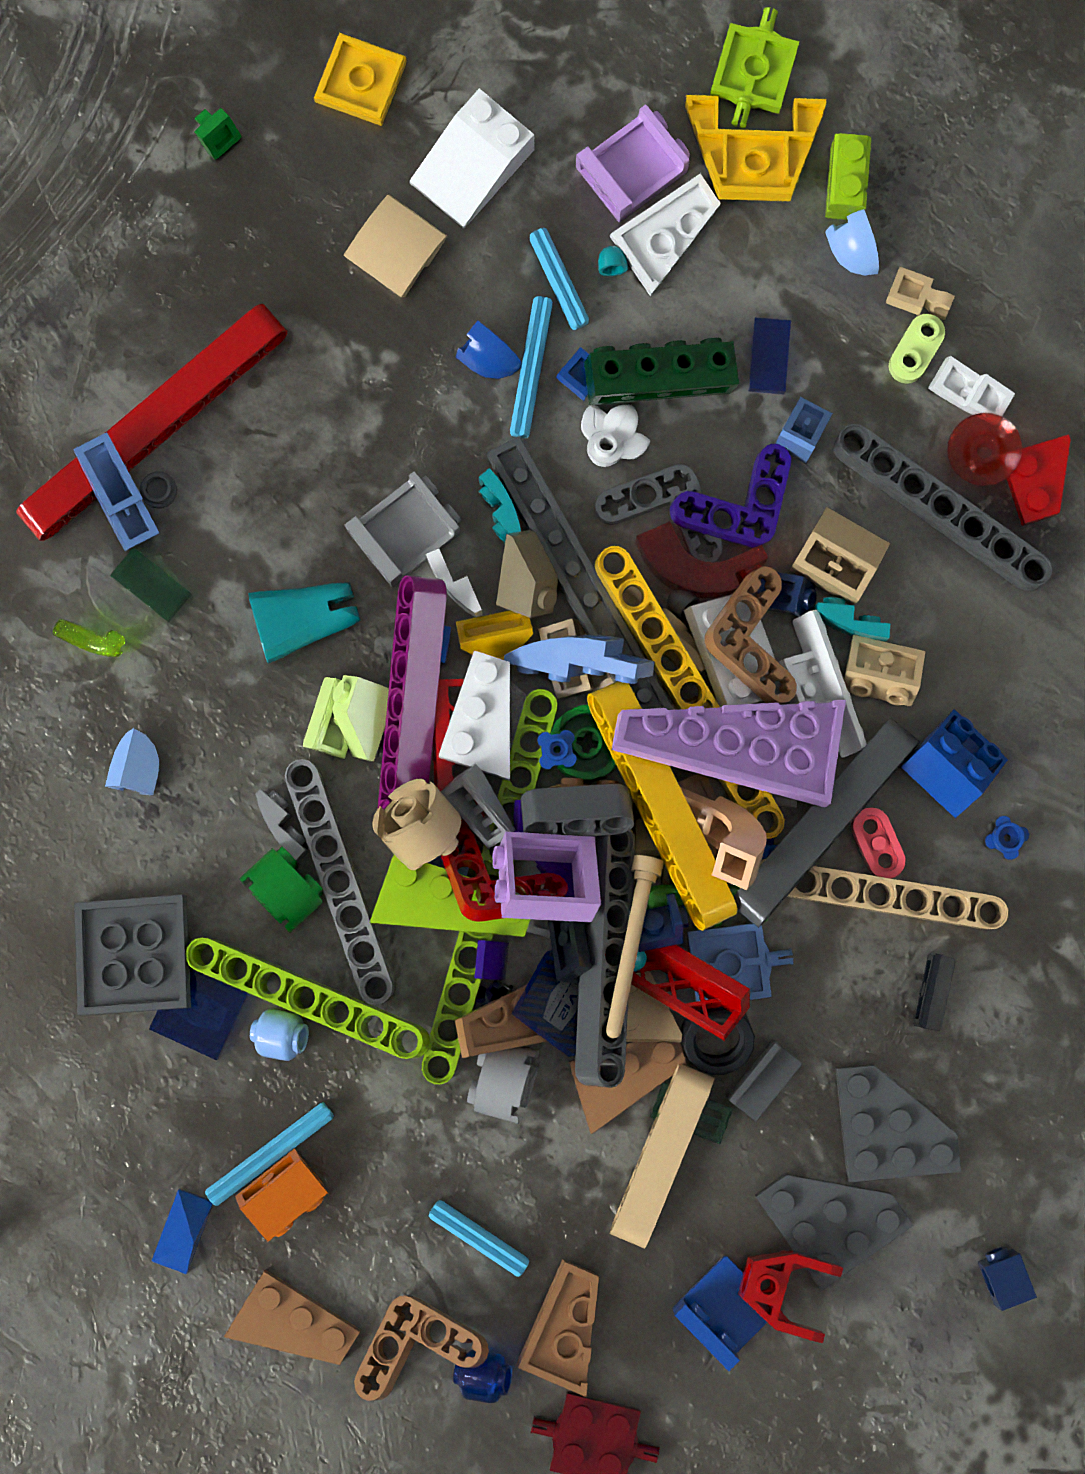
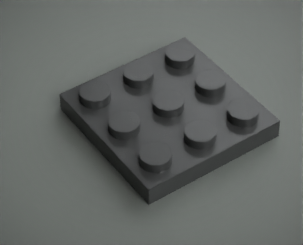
[74,895,191,1016]

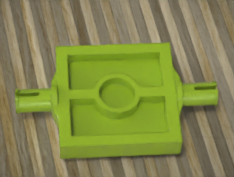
[710,7,799,128]

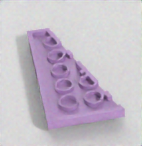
[611,699,846,808]

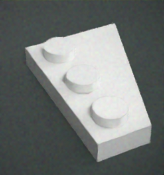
[610,173,721,297]

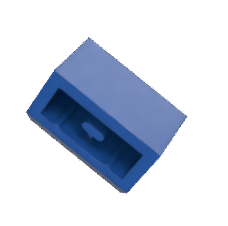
[901,709,1008,818]

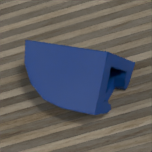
[456,320,522,379]

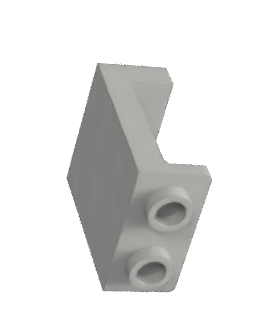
[344,471,461,588]

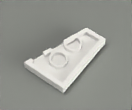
[439,651,510,781]

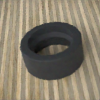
[681,1007,755,1075]

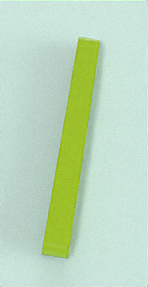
[421,689,558,1085]

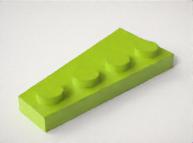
[369,855,531,937]

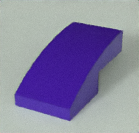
[474,940,509,980]

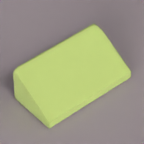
[303,677,348,759]

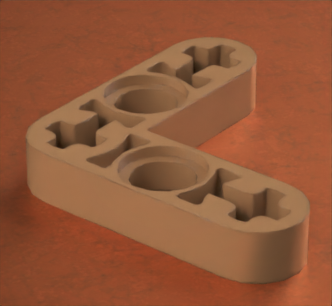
[705,566,797,704]
[354,1296,489,1401]

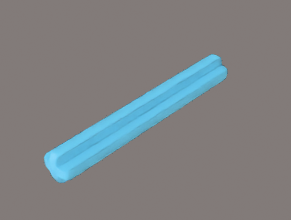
[510,296,553,438]
[205,1102,334,1206]

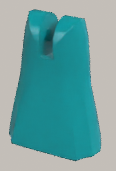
[248,582,361,664]

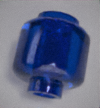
[453,1350,512,1403]

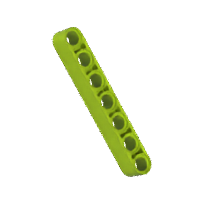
[186,937,430,1059]

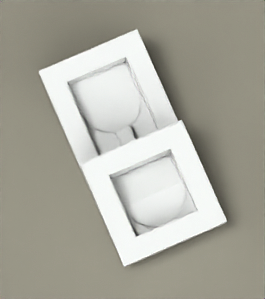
[928,356,1015,425]
[426,549,483,617]

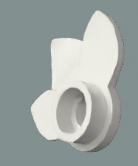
[581,405,650,467]

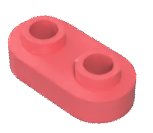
[851,808,905,879]

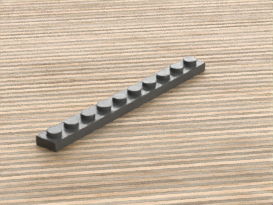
[487,436,674,768]

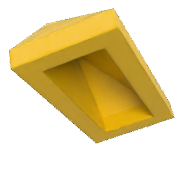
[456,610,533,660]

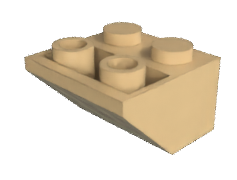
[789,507,890,605]

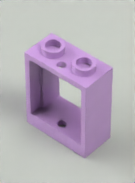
[493,832,601,922]

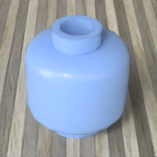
[250,1009,309,1061]

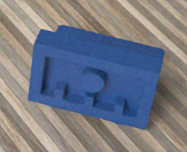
[672,1256,767,1371]

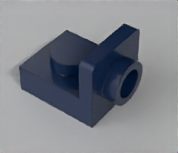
[757,572,817,617]
[638,893,689,952]

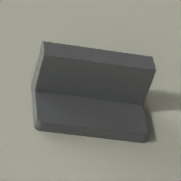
[726,1039,803,1122]

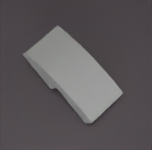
[255,789,309,862]

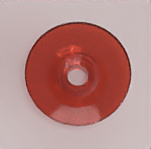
[947,413,1022,486]

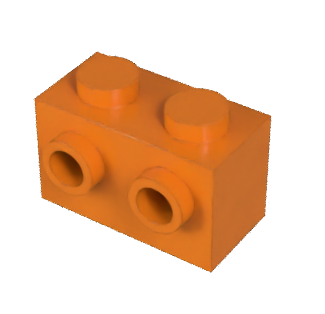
[235,1148,328,1242]

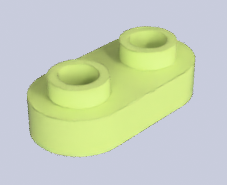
[889,314,945,384]

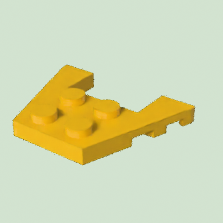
[685,95,826,201]

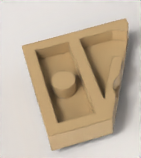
[626,971,682,1042]

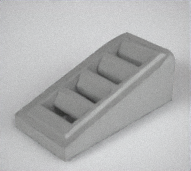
[441,763,515,849]

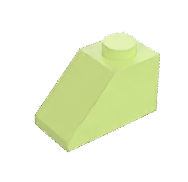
[332,675,389,762]

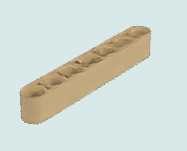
[760,859,1008,929]

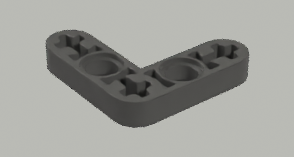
[595,464,723,567]

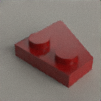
[1000,434,1071,526]

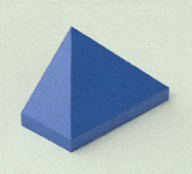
[152,1189,213,1274]

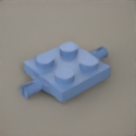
[666,924,793,1002]

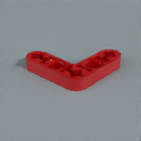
[441,825,568,922]

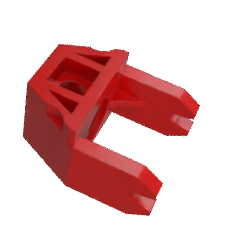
[738,1250,843,1343]

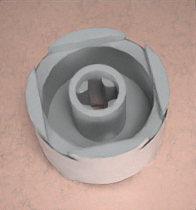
[467,1046,540,1124]

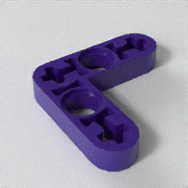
[670,444,791,548]

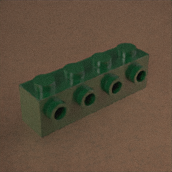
[584,338,739,405]

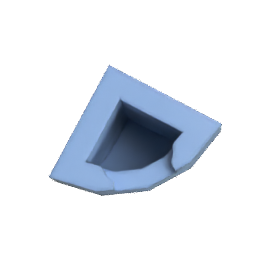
[825,209,879,276]
[105,728,159,795]

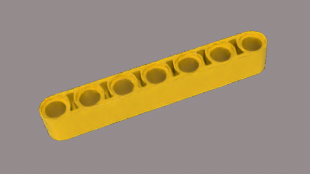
[587,681,737,930]

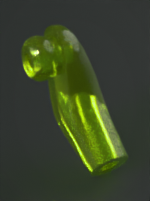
[53,619,126,658]

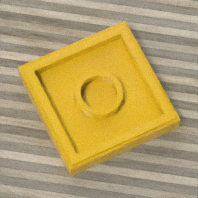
[314,33,407,126]

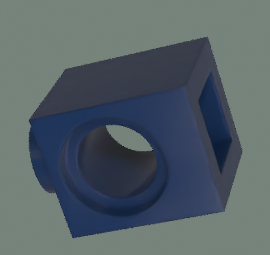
[978,1246,1037,1311]

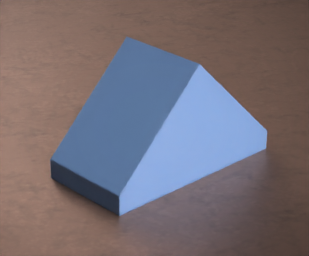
[776,397,833,463]

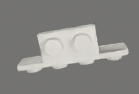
[778,610,867,758]

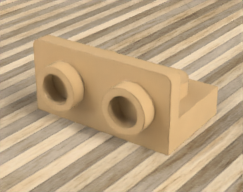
[843,635,925,706]

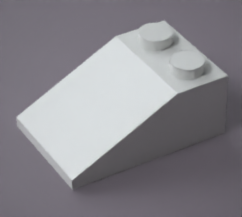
[410,88,535,229]

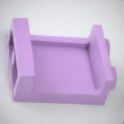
[576,104,690,223]

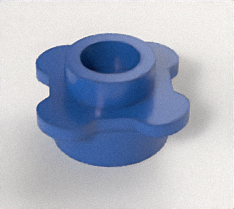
[537,730,577,769]
[985,816,1029,860]

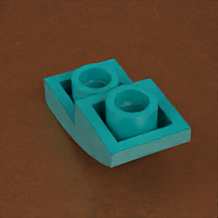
[479,468,521,543]
[813,597,891,642]

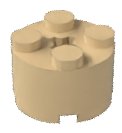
[372,779,461,870]

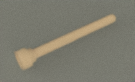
[606,855,664,1038]

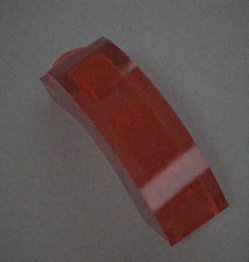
[635,521,768,598]

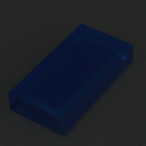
[748,318,791,395]

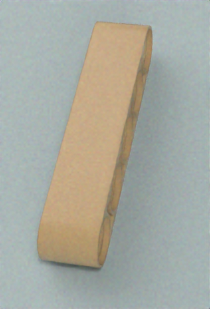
[609,1063,714,1249]

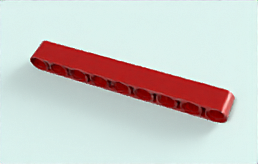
[16,303,288,541]

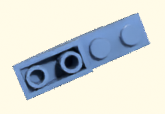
[504,635,655,684]

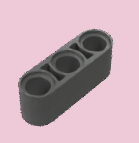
[521,784,634,836]

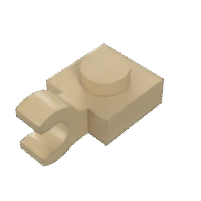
[886,267,955,320]

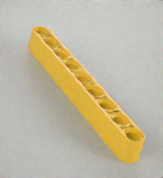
[595,546,785,839]

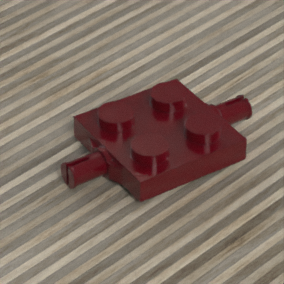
[530,1392,660,1474]

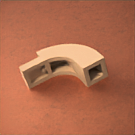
[680,787,767,890]

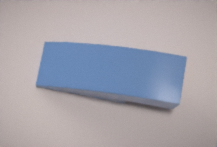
[73,432,159,551]

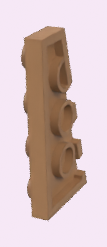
[455,973,578,1058]

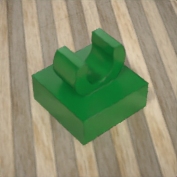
[194,108,242,160]

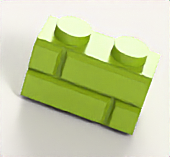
[825,133,871,220]

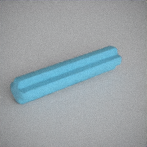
[530,228,589,330]
[429,1200,529,1277]

